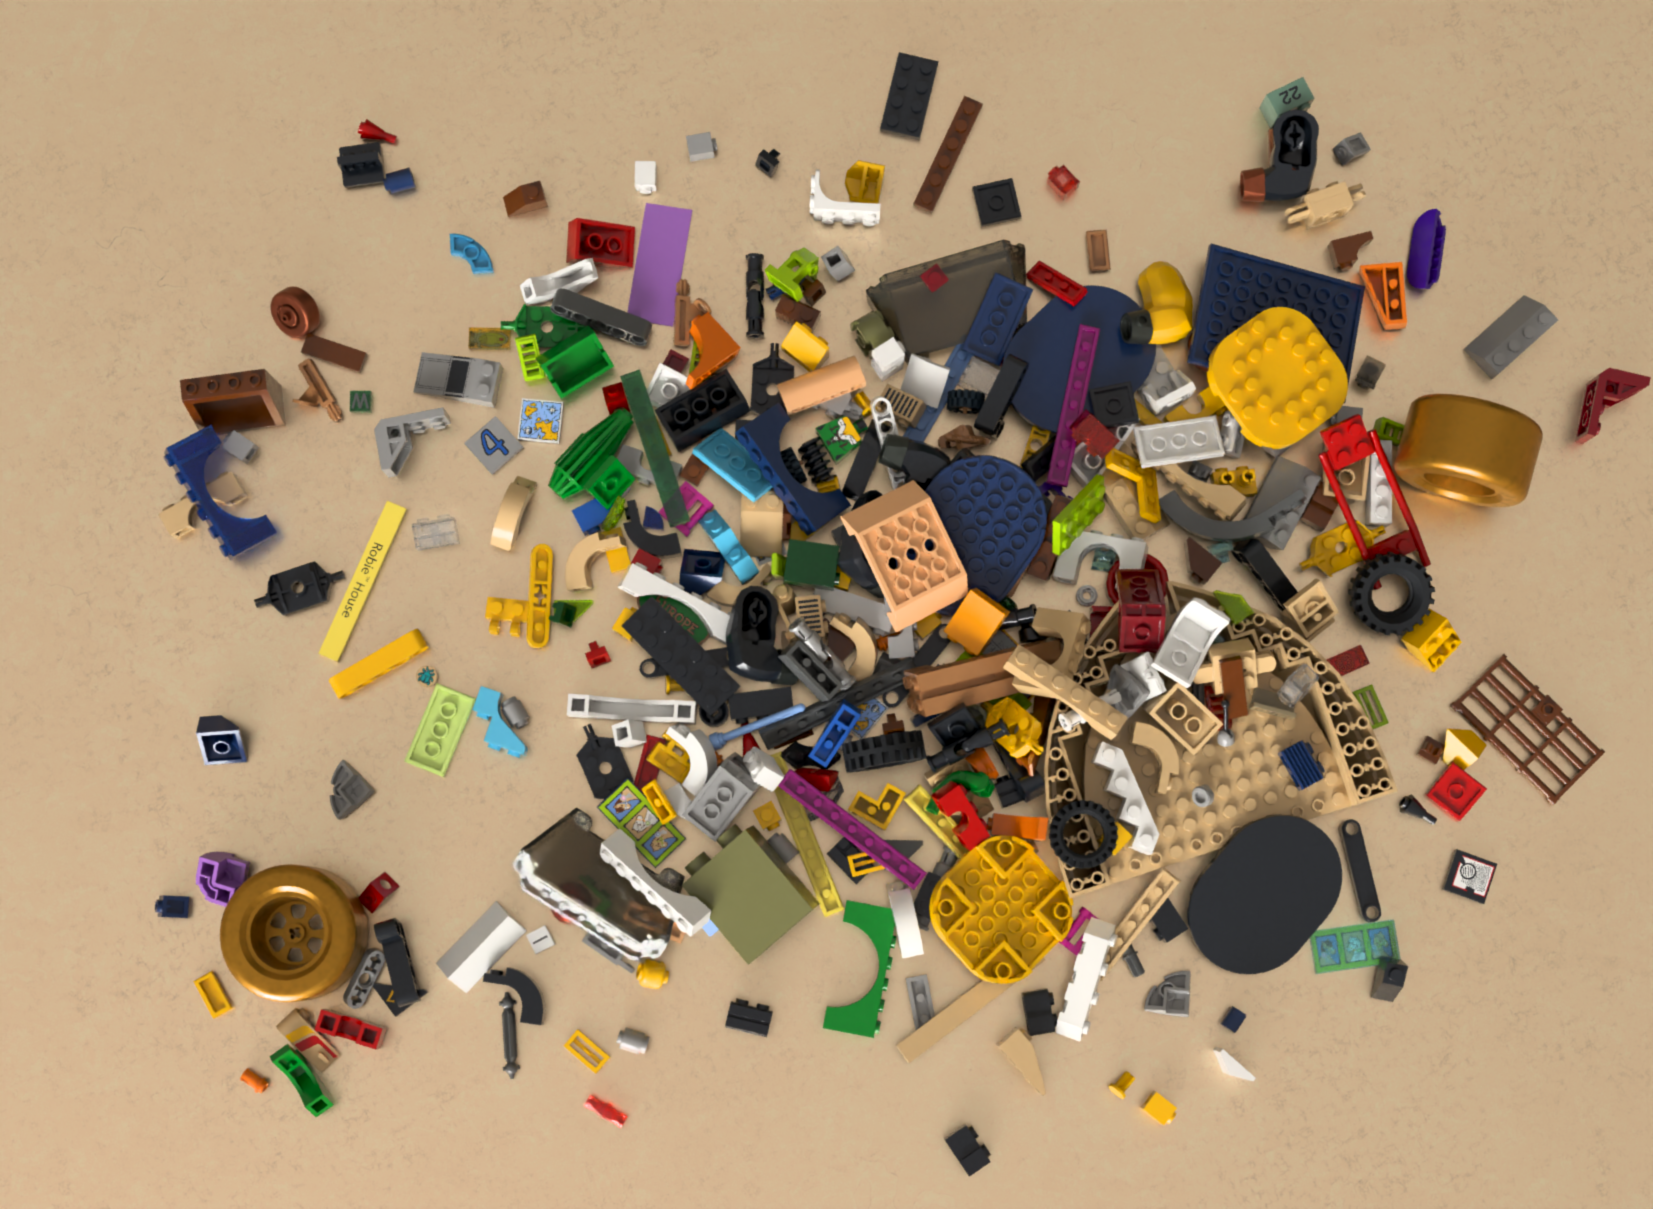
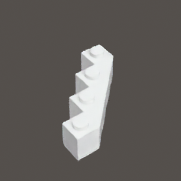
[1091,741,1160,855]
[1056,917,1118,1041]

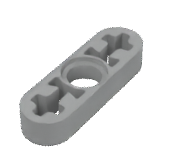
[343,948,385,1009]

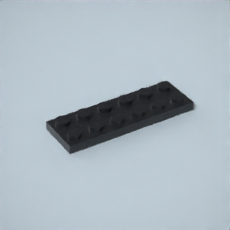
[622,596,741,717]

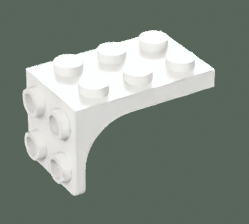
[810,169,881,226]
[1151,598,1230,688]

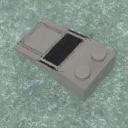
[413,352,503,408]

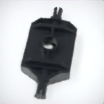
[750,343,794,416]
[254,561,345,616]
[576,724,634,799]

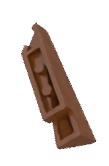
[1016,695,1056,776]

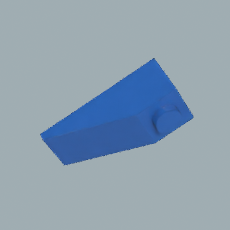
[572,486,631,536]
[808,699,861,767]

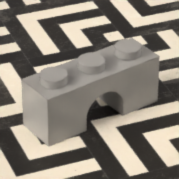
[617,444,683,492]
[884,596,919,659]

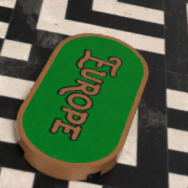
[637,583,710,645]

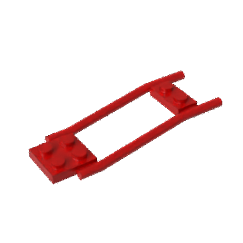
[1318,414,1431,590]

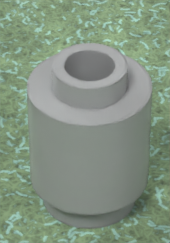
[501,696,530,729]
[616,1028,650,1054]

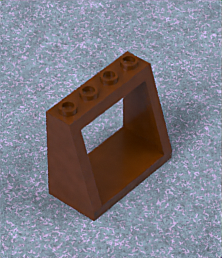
[180,369,286,437]

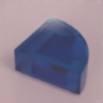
[643,506,664,531]

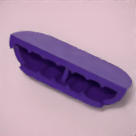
[1407,209,1446,289]

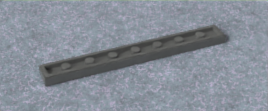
[759,657,916,750]

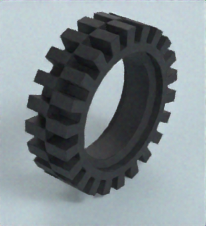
[1049,800,1118,869]

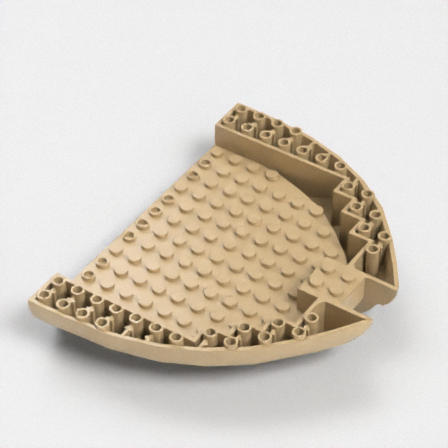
[1044,581,1398,898]

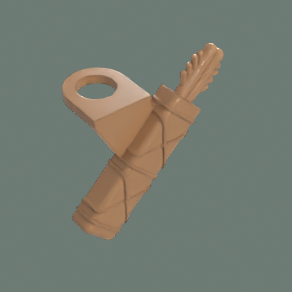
[673,279,712,347]
[292,358,342,422]

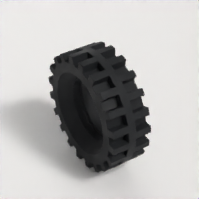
[1348,552,1435,636]
[842,730,926,773]

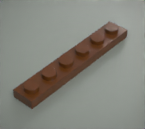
[913,95,983,214]

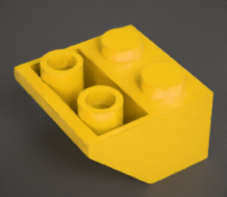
[781,322,829,372]
[1401,608,1462,672]

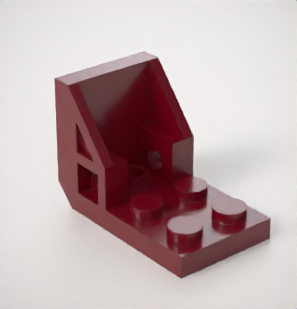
[1575,368,1651,444]
[1115,569,1166,652]

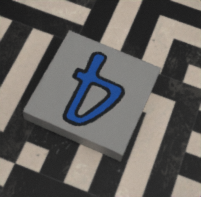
[464,416,524,475]

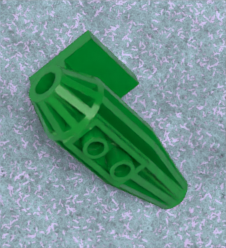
[548,408,636,510]

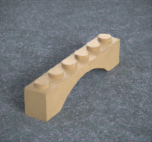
[1131,424,1246,521]
[1003,644,1128,740]

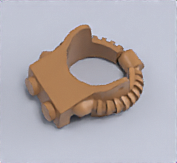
[938,425,991,450]

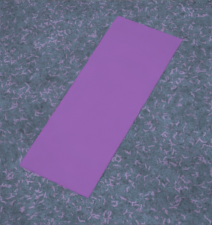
[627,203,692,326]

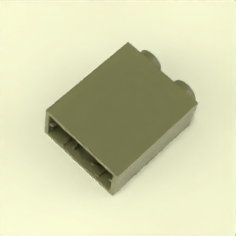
[682,824,820,965]

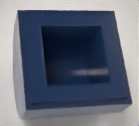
[1220,1006,1246,1033]

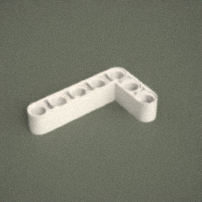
[870,396,905,490]

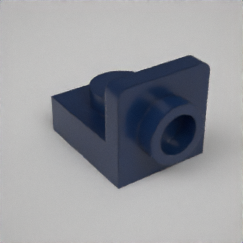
[155,895,189,918]

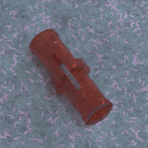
[584,1094,628,1128]

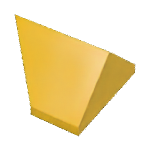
[1442,728,1487,770]

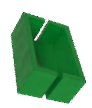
[536,325,614,399]

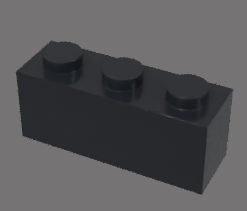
[728,687,793,724]

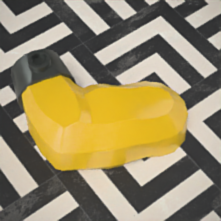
[1120,261,1193,345]

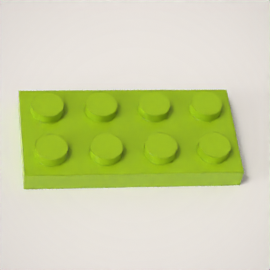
[1052,474,1105,556]

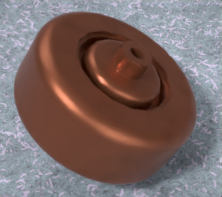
[270,286,320,338]

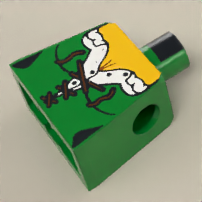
[815,416,868,465]

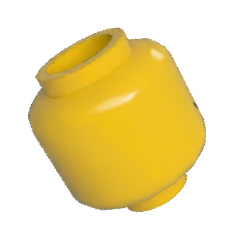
[636,959,669,989]

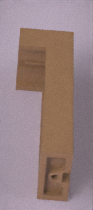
[903,637,1062,717]

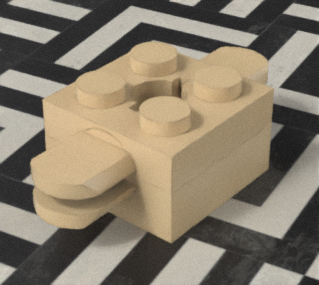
[1284,181,1366,229]
[1193,638,1276,695]

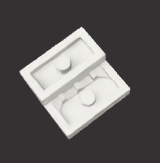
[900,353,951,408]

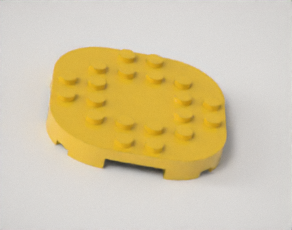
[1207,307,1348,449]
[929,835,1074,984]

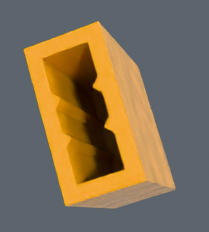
[944,588,1010,656]

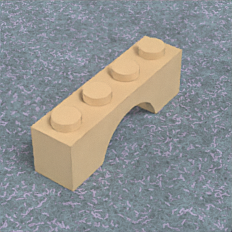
[158,472,248,539]

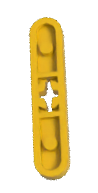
[526,544,553,648]

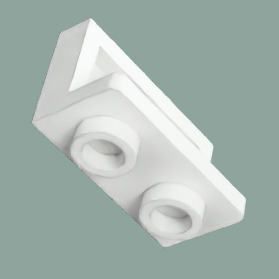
[1220,411,1245,459]

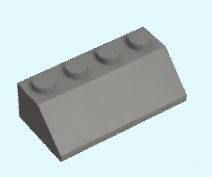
[1463,295,1558,379]
[1244,456,1321,550]

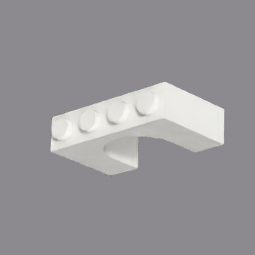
[1053,530,1149,592]

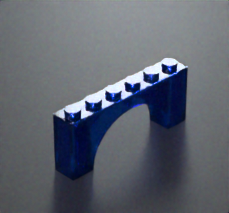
[163,425,277,561]

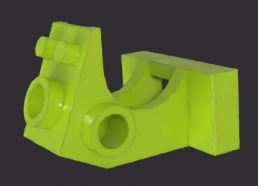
[765,247,819,302]

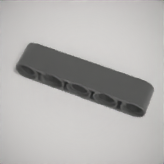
[550,288,652,346]

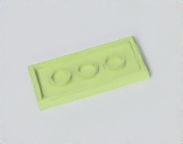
[404,683,476,777]

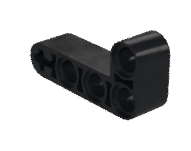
[974,354,1029,439]
[1231,538,1298,611]
[992,740,1045,803]
[374,918,421,1007]

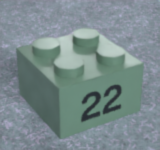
[1259,77,1314,129]

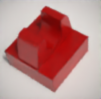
[585,641,611,668]

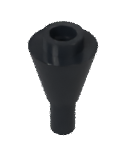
[1399,794,1437,825]

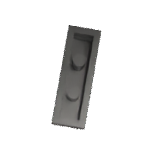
[778,640,843,702]

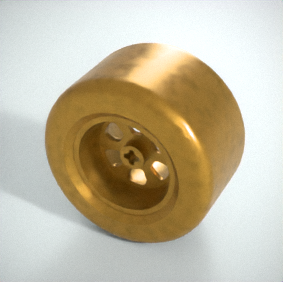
[1394,394,1543,507]
[220,864,368,1002]

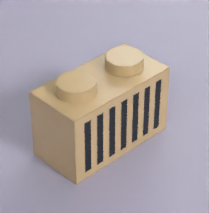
[876,383,927,429]
[795,595,829,640]

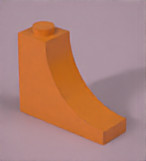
[686,312,741,389]
[987,813,1048,842]

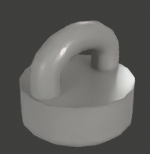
[1192,784,1214,807]

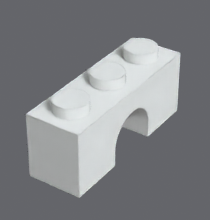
[871,337,906,382]

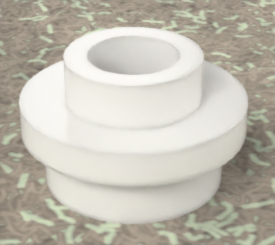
[1076,585,1098,606]

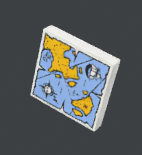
[517,398,564,444]
[851,681,889,739]

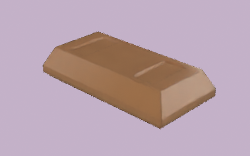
[1086,229,1111,271]

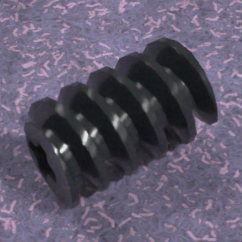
[798,437,837,484]

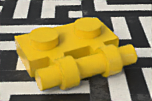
[646,730,690,784]

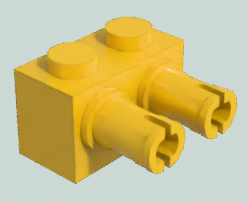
[1210,466,1257,497]

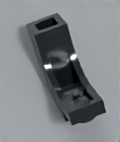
[623,499,682,559]
[483,967,546,1025]

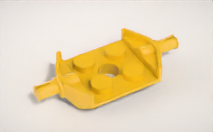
[1299,520,1386,577]
[981,697,1043,758]

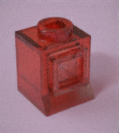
[1047,164,1080,200]

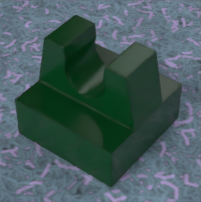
[549,601,577,627]

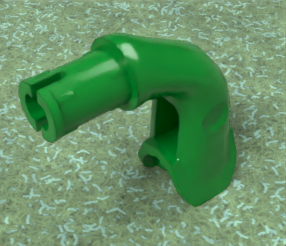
[926,770,995,815]

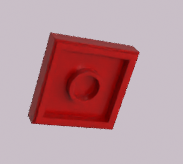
[1426,761,1487,821]

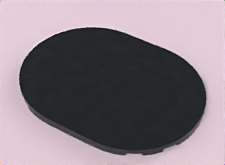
[1187,814,1342,974]

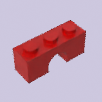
[931,781,990,851]
[314,1009,387,1050]

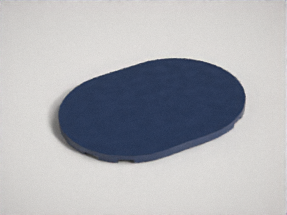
[1003,285,1156,433]
[895,455,1047,616]

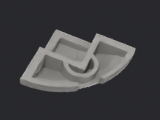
[1107,664,1150,719]
[330,760,375,820]
[1144,971,1191,1017]

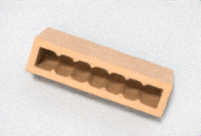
[776,356,866,416]

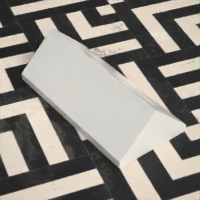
[436,901,527,993]

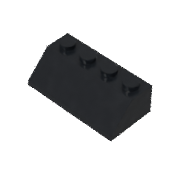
[655,369,750,452]

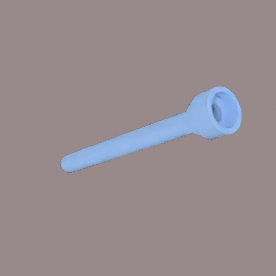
[709,703,805,751]

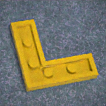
[1104,446,1161,524]

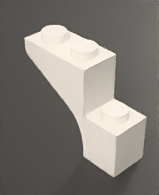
[520,258,599,304]

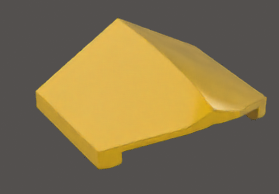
[845,160,885,204]

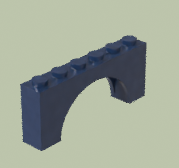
[735,402,851,536]

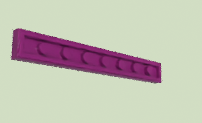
[1046,324,1100,488]
[778,769,927,890]

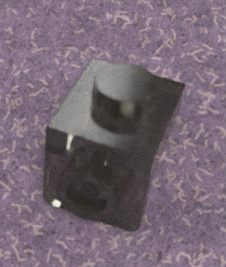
[1355,355,1386,390]

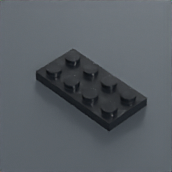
[880,52,939,140]

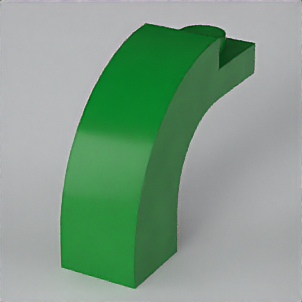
[270,1044,334,1117]

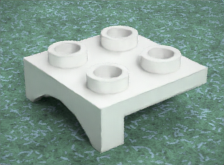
[1120,652,1167,703]

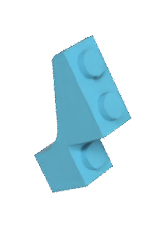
[698,510,759,584]
[472,686,528,758]

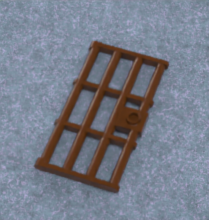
[1450,654,1605,805]

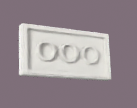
[1133,415,1225,468]

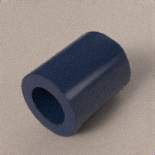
[383,167,416,194]

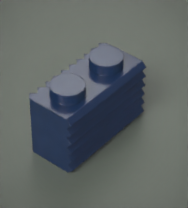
[1278,740,1325,791]

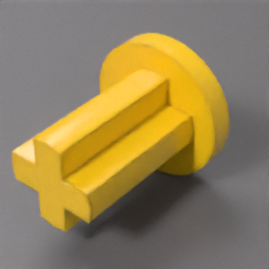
[853,391,877,418]
[817,476,841,493]
[665,675,685,694]
[1108,1071,1135,1099]

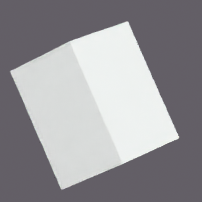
[642,363,690,408]
[1213,1047,1256,1081]

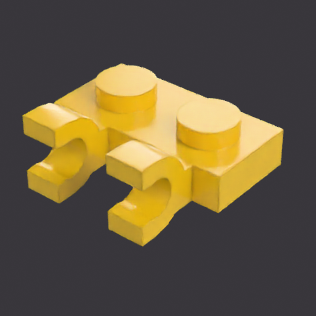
[485,597,528,637]

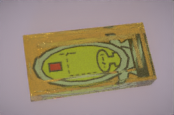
[468,327,511,350]

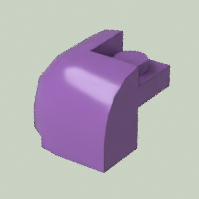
[196,852,250,907]

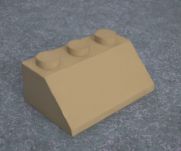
[1104,477,1170,540]

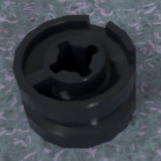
[699,703,729,727]

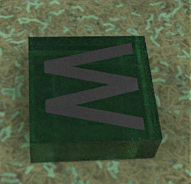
[350,391,372,413]

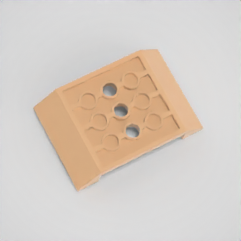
[840,480,968,632]

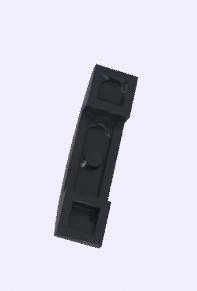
[842,419,891,501]

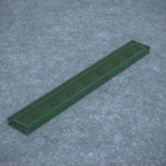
[620,369,691,528]

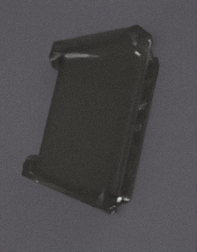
[866,240,1027,365]
[513,808,685,960]

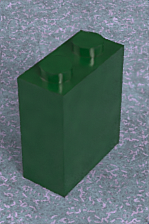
[783,539,840,591]

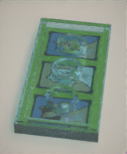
[1309,920,1401,974]

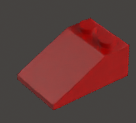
[566,218,635,268]

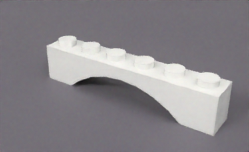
[618,562,731,645]
[567,694,697,725]
[600,828,711,937]

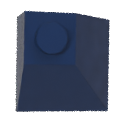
[679,549,725,595]
[196,715,248,765]

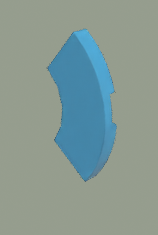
[450,234,494,274]

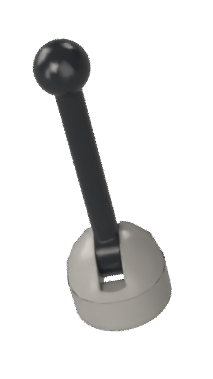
[1217,700,1235,747]

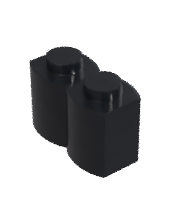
[1021,988,1057,1036]

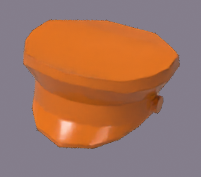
[963,747,999,780]

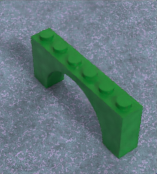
[823,900,897,1038]

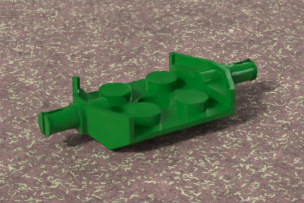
[501,304,593,347]

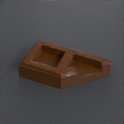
[782,502,792,540]

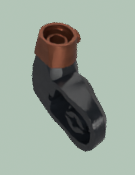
[1240,109,1319,202]

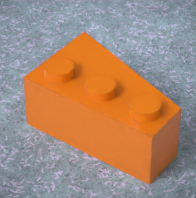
[1359,262,1407,330]

